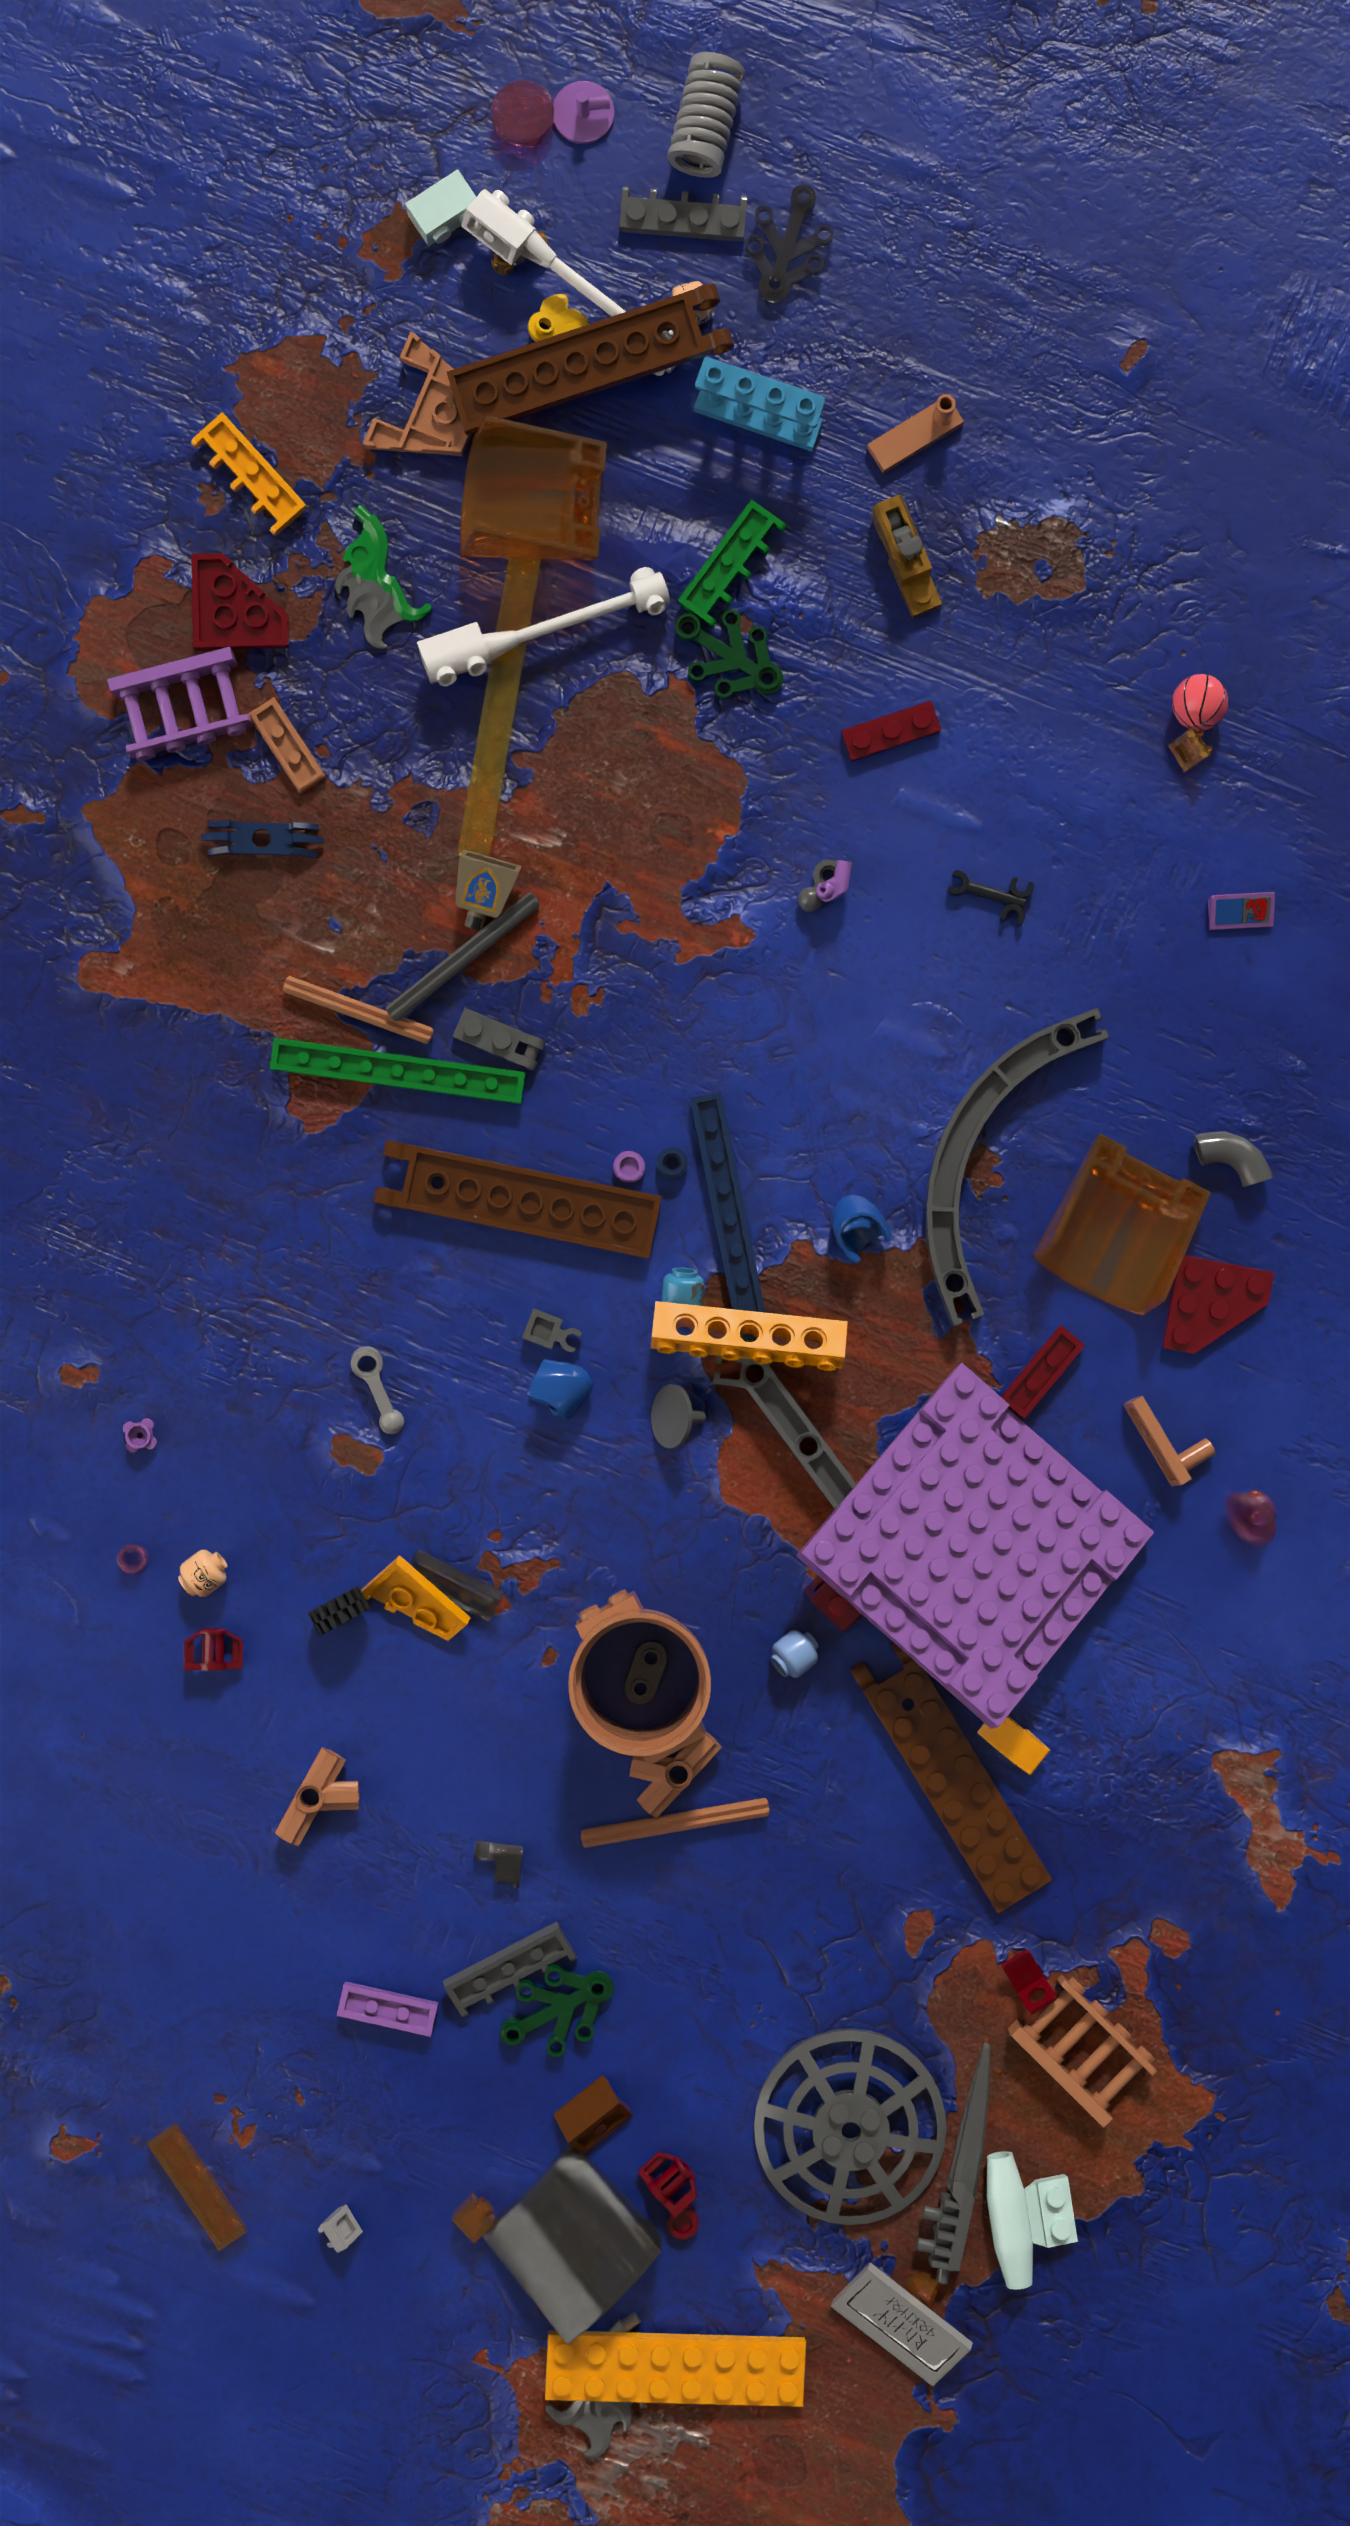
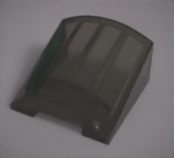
[480,2144,662,2345]

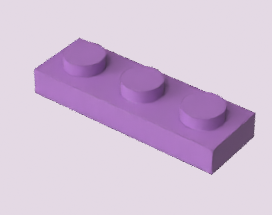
[337,1981,439,2037]

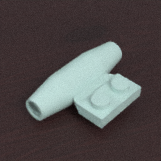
[986,2151,1078,2290]

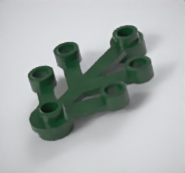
[675,609,783,700]
[500,1965,614,2057]

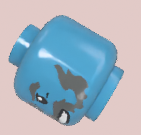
[661,1267,704,1306]

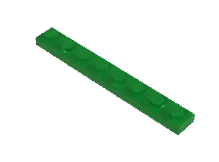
[270,1038,526,1105]

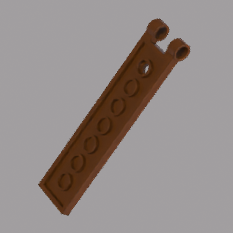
[447,283,734,435]
[372,1140,662,1259]
[849,1642,1052,1913]

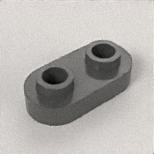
[625,1641,667,1704]

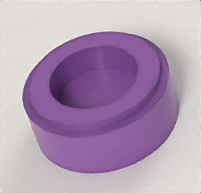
[613,1151,645,1183]

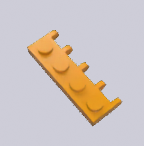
[190,412,307,536]

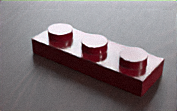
[841,701,941,762]
[1000,1325,1085,1419]

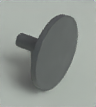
[651,1384,706,1448]

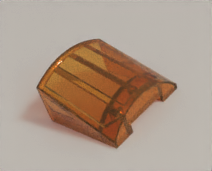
[460,416,607,560]
[1032,1133,1211,1315]

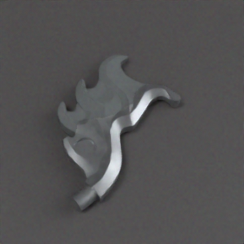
[546,2311,646,2458]

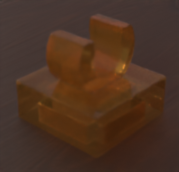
[1168,728,1212,772]

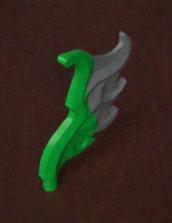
[335,505,432,649]

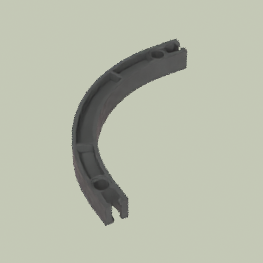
[924,1008,1109,1326]

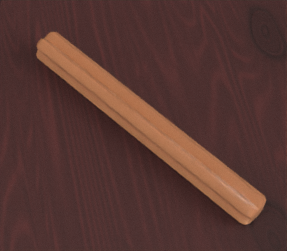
[283,976,434,1044]

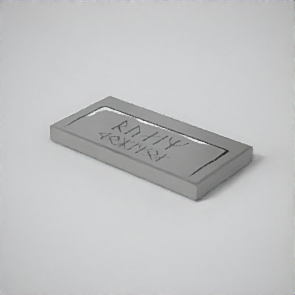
[831,2263,973,2386]

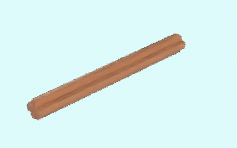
[581,1798,770,1848]

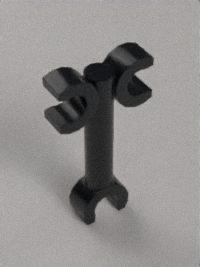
[947,870,1034,926]

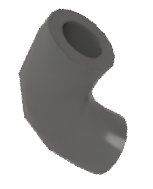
[1193,1131,1273,1187]

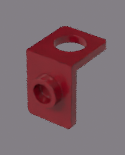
[1001,1949,1057,2015]

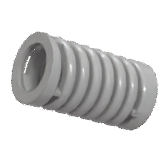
[667,52,746,178]

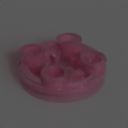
[491,80,554,147]

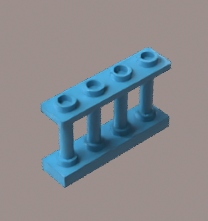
[694,357,825,452]

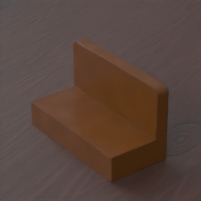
[554,2076,633,2155]

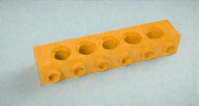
[651,1301,848,1371]

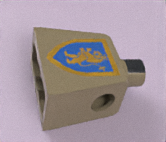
[455,849,522,930]

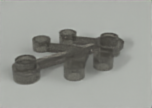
[745,185,833,303]

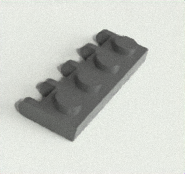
[619,186,748,242]
[443,1921,577,2018]

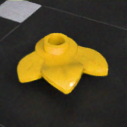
[527,294,589,342]

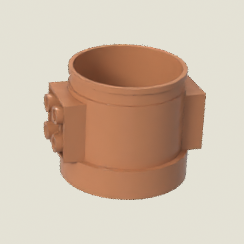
[568,1589,711,1766]

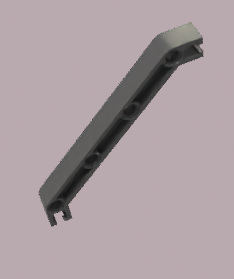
[713,1356,856,1509]

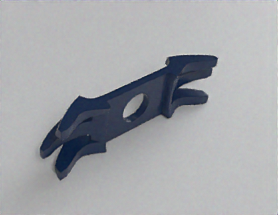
[201,820,324,859]

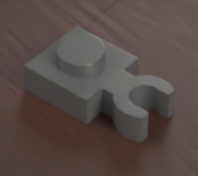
[522,1308,582,1352]

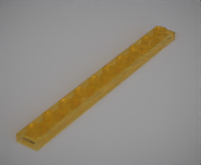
[458,544,543,857]

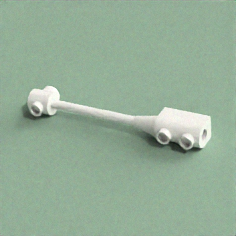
[461,189,676,376]
[417,567,670,686]

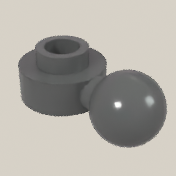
[798,859,837,912]

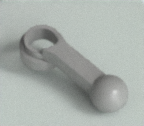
[351,1346,404,1434]

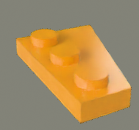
[361,1555,471,1641]

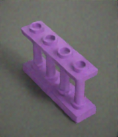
[107,647,253,761]

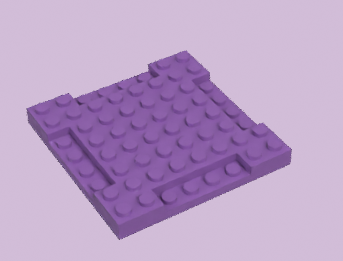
[796,1363,1154,1729]

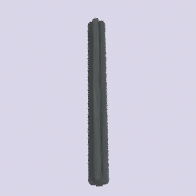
[386,892,540,1021]

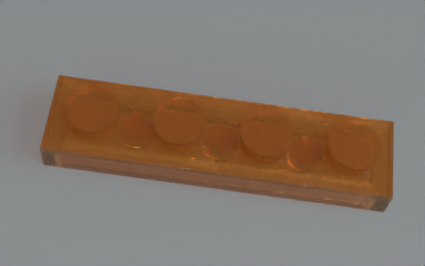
[147,2122,247,2251]

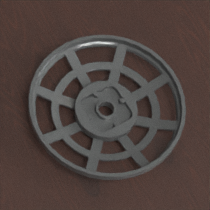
[754,2028,947,2225]

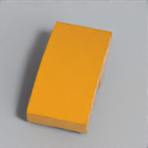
[977,1715,1051,1775]

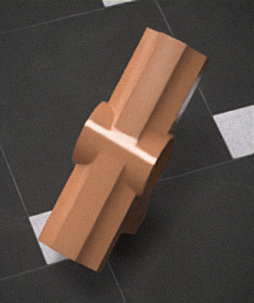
[629,1731,722,1819]
[275,1747,360,1847]

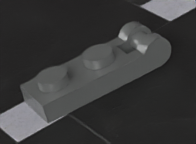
[452,1008,546,1071]

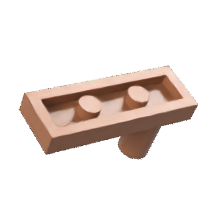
[867,394,964,474]
[1123,1396,1216,1487]

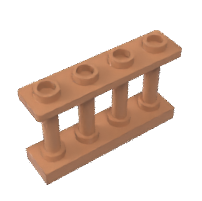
[1008,1974,1157,2128]

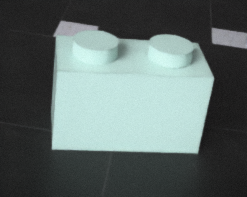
[405,169,476,247]

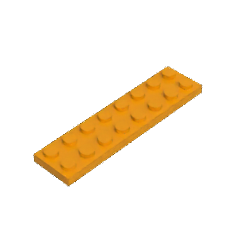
[545,2330,806,2407]

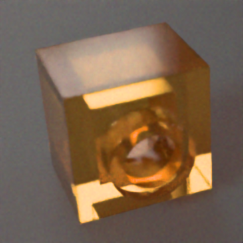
[452,2193,495,2243]

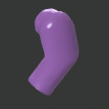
[816,860,852,902]

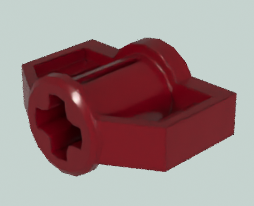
[183,1628,243,1671]
[637,2151,698,2218]

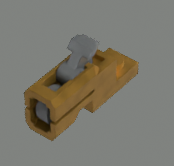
[871,495,942,619]

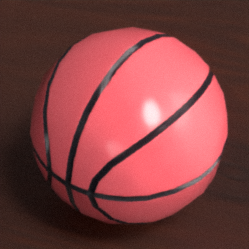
[1172,674,1228,731]

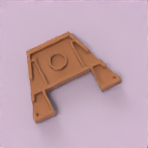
[363,332,471,456]

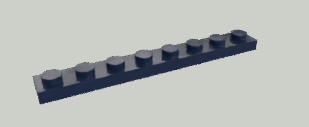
[690,1092,765,1342]

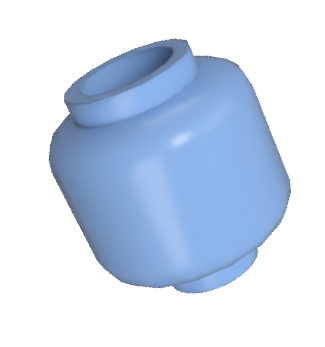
[770,1630,819,1678]

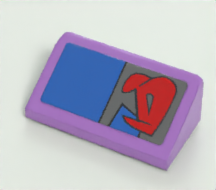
[1208,892,1275,930]

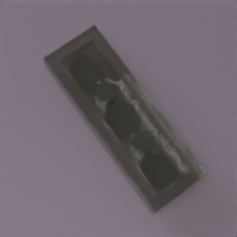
[410,1549,503,1622]

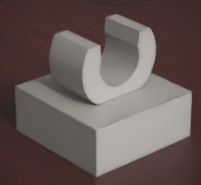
[318,2204,363,2253]

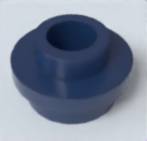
[656,1148,688,1180]

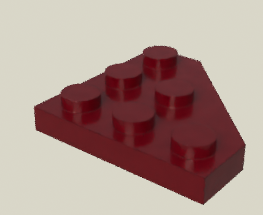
[191,553,290,651]
[1161,1254,1274,1354]

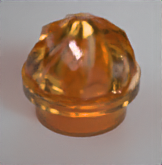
[907,2272,940,2306]

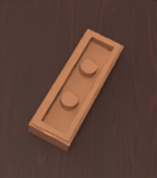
[248,697,327,795]

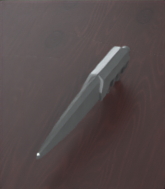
[915,2042,990,2284]

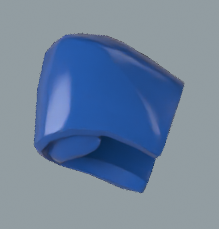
[831,1195,892,1263]
[527,1359,594,1420]

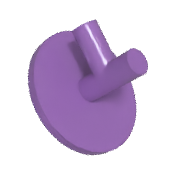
[552,81,615,144]

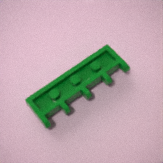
[677,499,787,628]

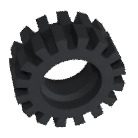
[307,1586,370,1636]

